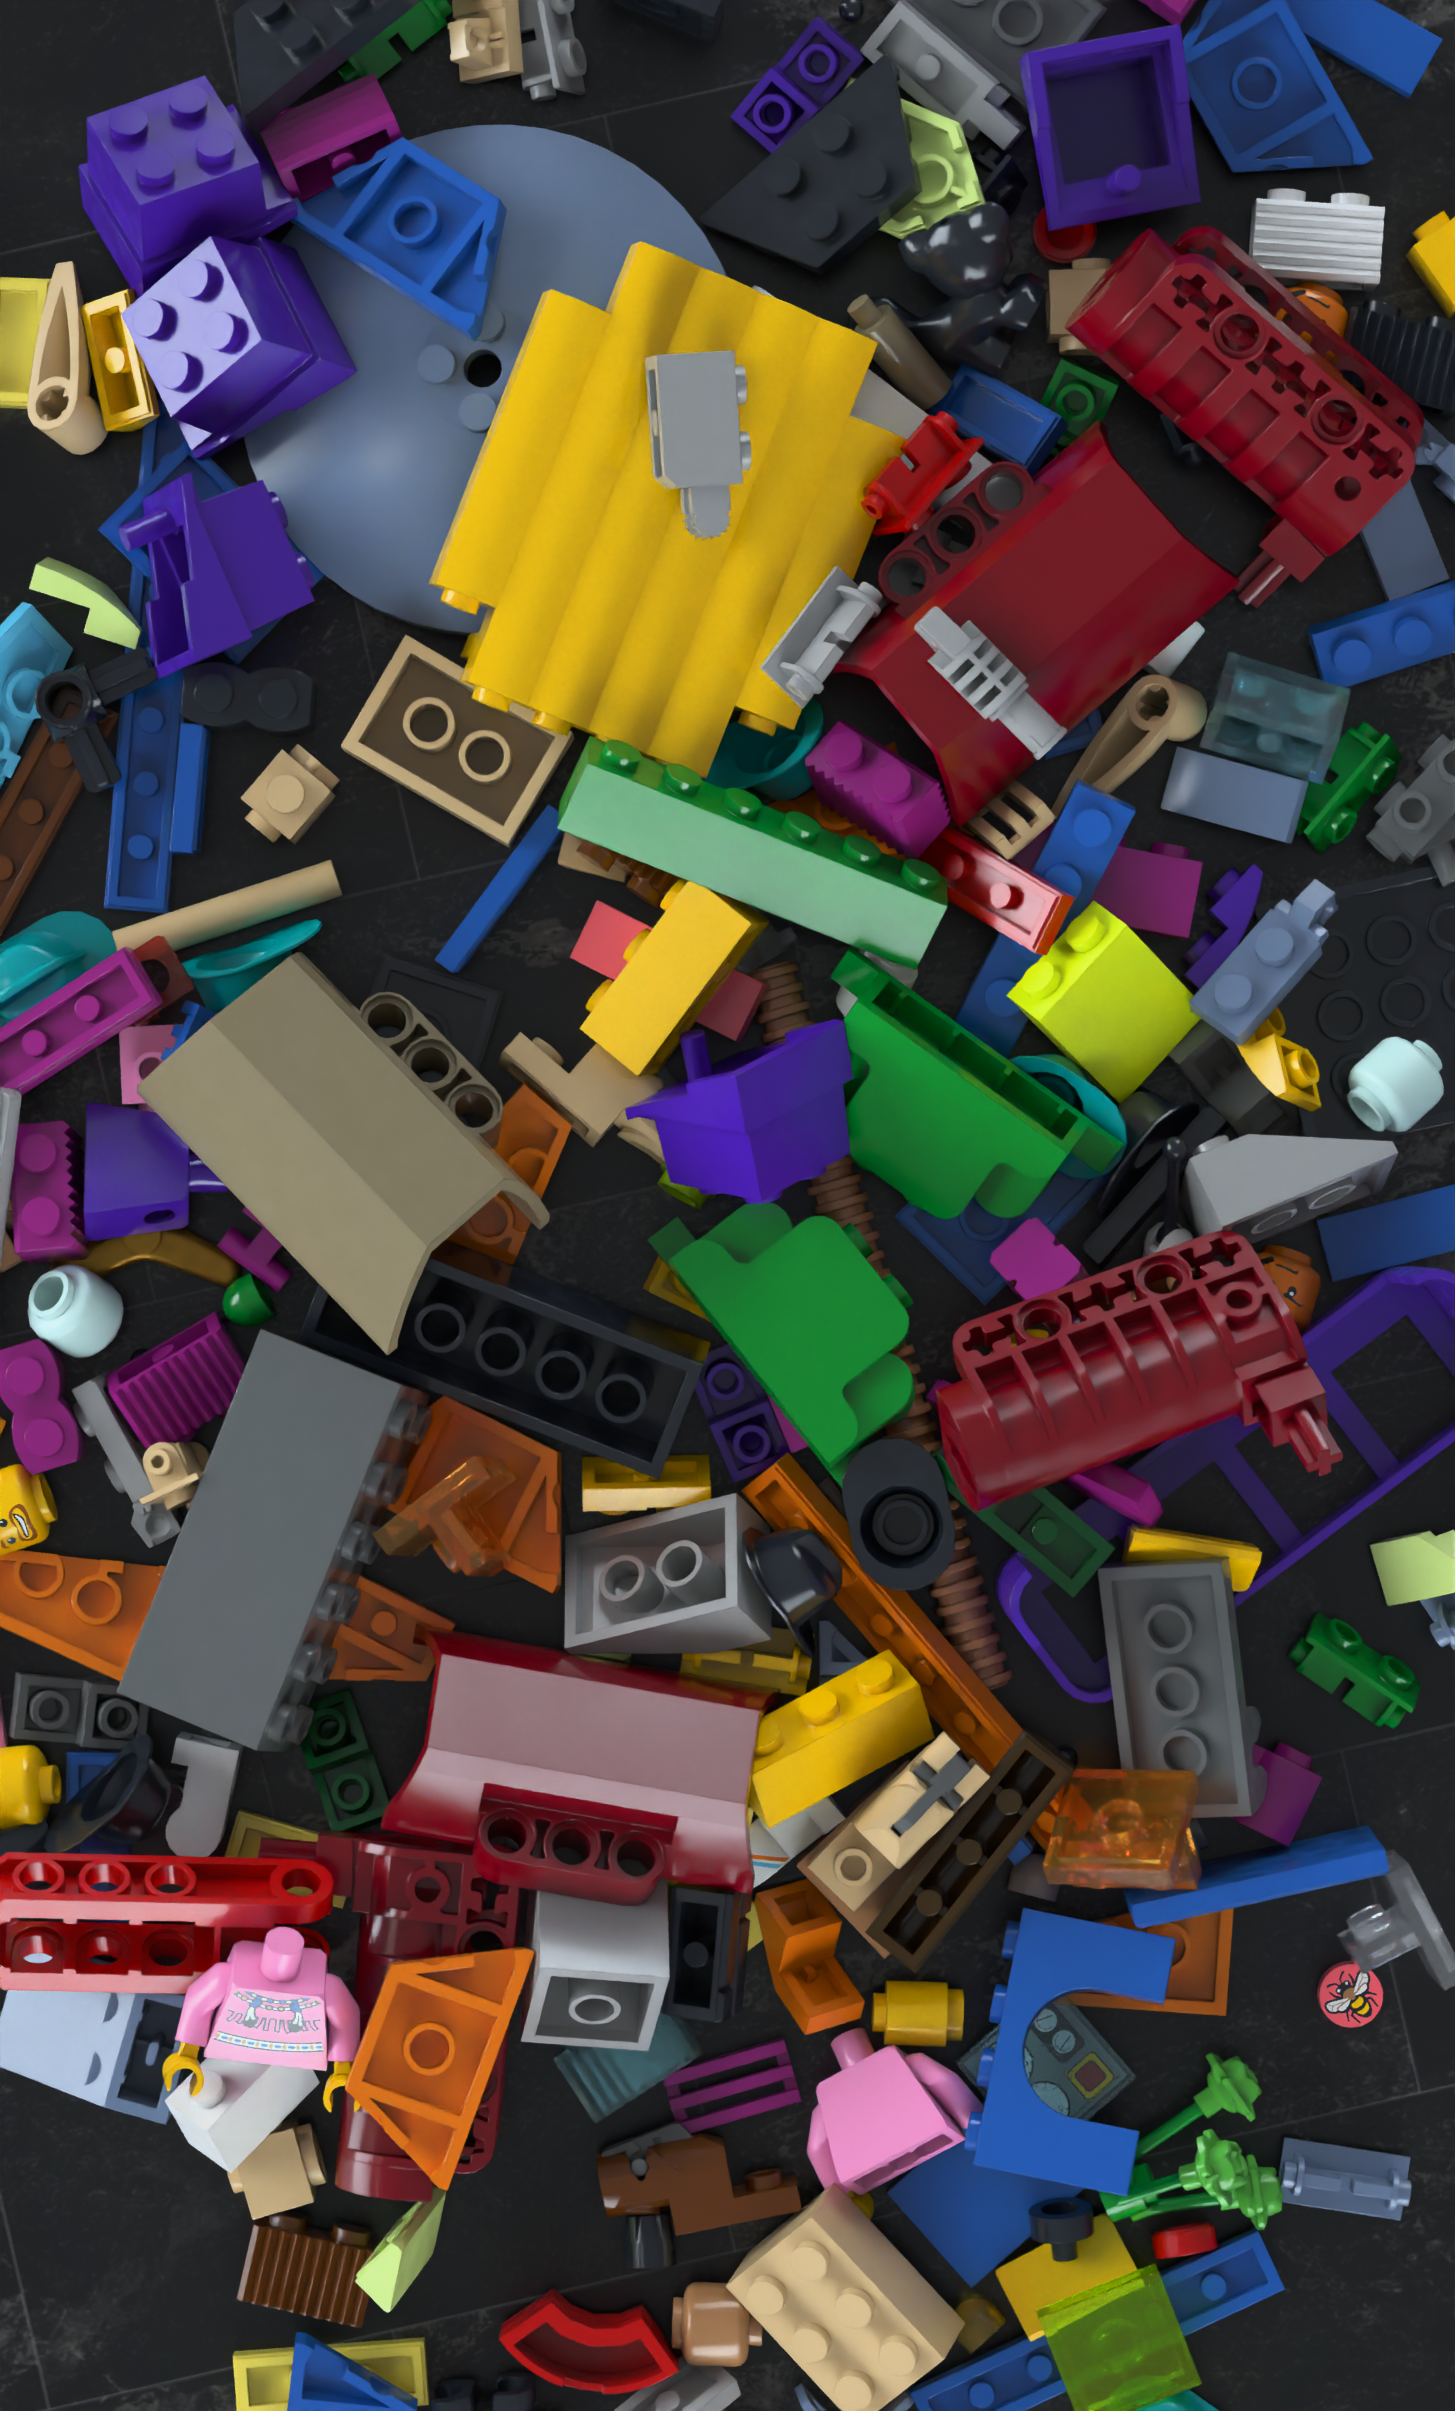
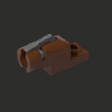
[596,2121,802,2236]

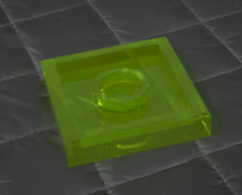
[1035,2263,1202,2411]

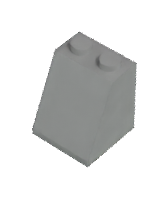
[521,1847,670,2051]

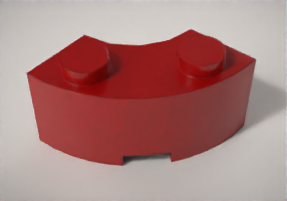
[499,2288,679,2394]

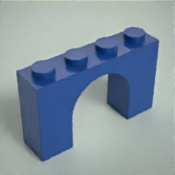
[964,1908,1176,2197]

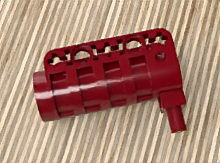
[1065,226,1425,608]

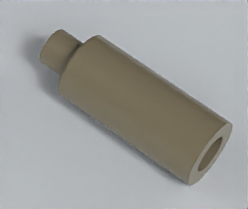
[847,294,952,411]

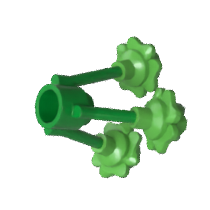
[1098,2052,1283,2230]

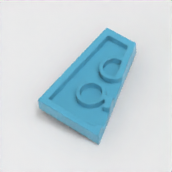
[0,602,73,788]

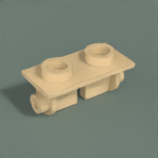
[139,1441,210,1511]

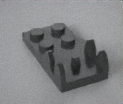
[1098,1557,1268,1820]

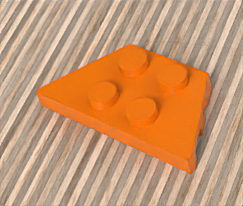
[386,1396,562,1594]
[345,1947,535,2191]

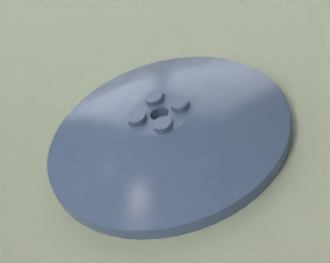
[244,125,727,636]

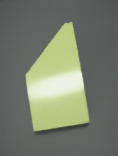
[29,557,142,649]
[1370,1530,1455,1606]

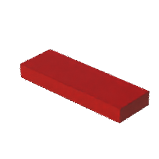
[917,822,1075,956]

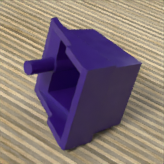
[1019,24,1201,231]
[78,75,298,299]
[121,236,357,461]
[118,472,315,679]
[625,1019,854,1204]

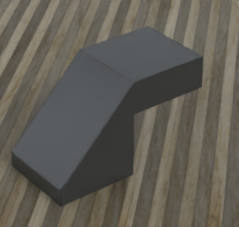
[1168,1019,1299,1138]

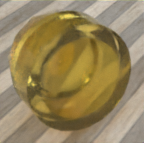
[955,2298,1007,2355]

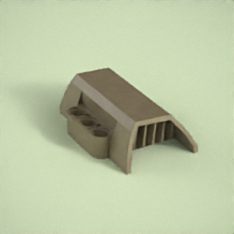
[137,952,550,1356]

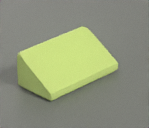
[355,2187,446,2312]

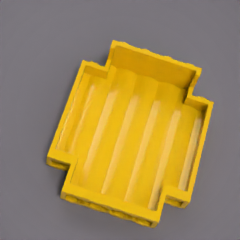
[428,241,907,778]

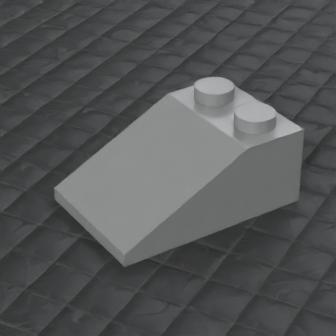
[1178,1134,1398,1262]
[564,1493,772,1654]

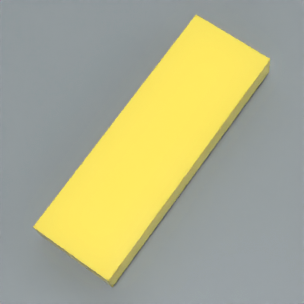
[233,2337,430,2411]

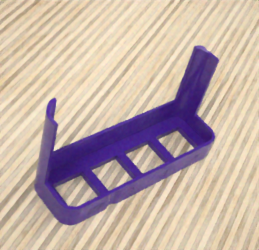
[994,1265,1455,1703]

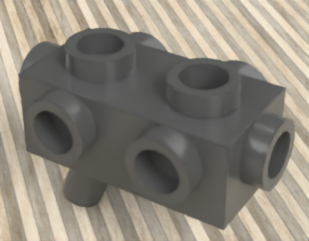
[1366,734,1455,887]

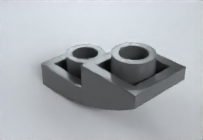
[8,1672,149,1750]

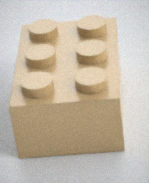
[341,635,575,848]
[725,2182,965,2411]

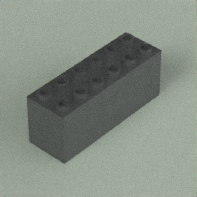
[116,1329,432,1752]

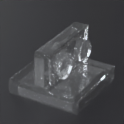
[1337,1849,1455,1991]

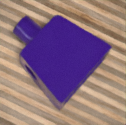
[84,1103,228,1241]

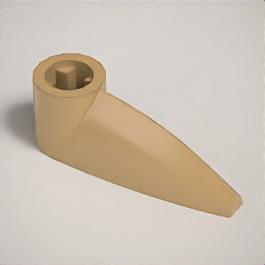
[27,261,108,455]
[1051,674,1207,819]

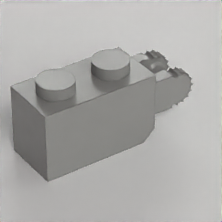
[645,350,751,540]

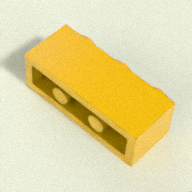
[579,878,769,1076]
[748,1649,935,1829]

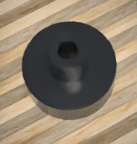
[1028,2197,1095,2262]

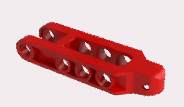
[0,1852,334,1994]

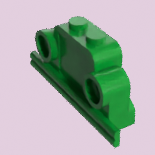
[830,946,1123,1219]
[647,1202,915,1488]

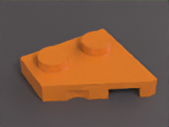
[328,1574,456,1681]

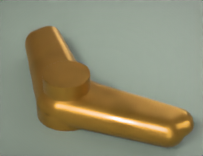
[50,1227,241,1287]

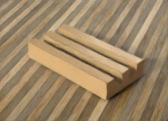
[964,780,1056,860]

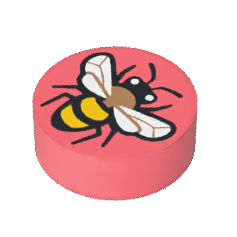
[1317,1961,1383,2028]

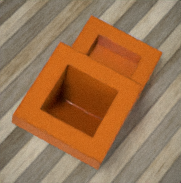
[754,1878,865,2035]

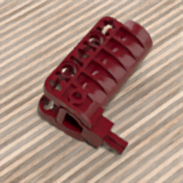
[936,1230,1343,1512]
[258,1830,523,2202]

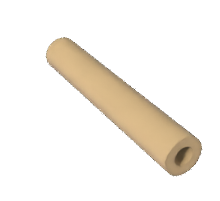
[112,859,343,962]

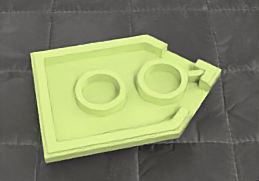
[844,77,985,240]

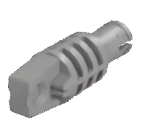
[914,606,1067,760]

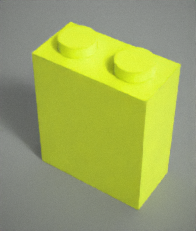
[1006,900,1201,1103]

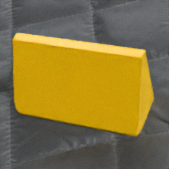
[80,289,160,432]
[1122,1523,1262,1592]
[996,2213,1144,2342]

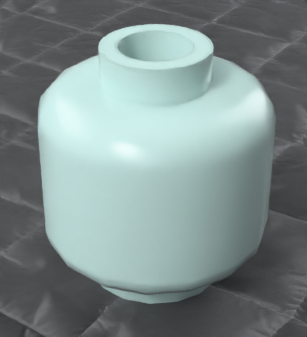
[1347,1037,1444,1132]
[28,1264,124,1358]

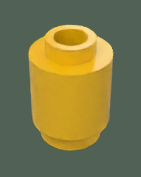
[872,1980,964,2047]

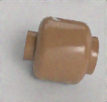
[672,2282,763,2367]

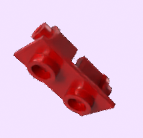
[861,411,985,536]

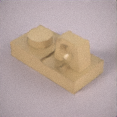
[448,0,524,84]

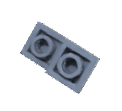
[1160,747,1309,844]

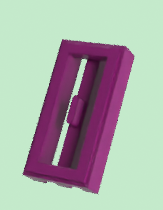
[661,2037,802,2133]

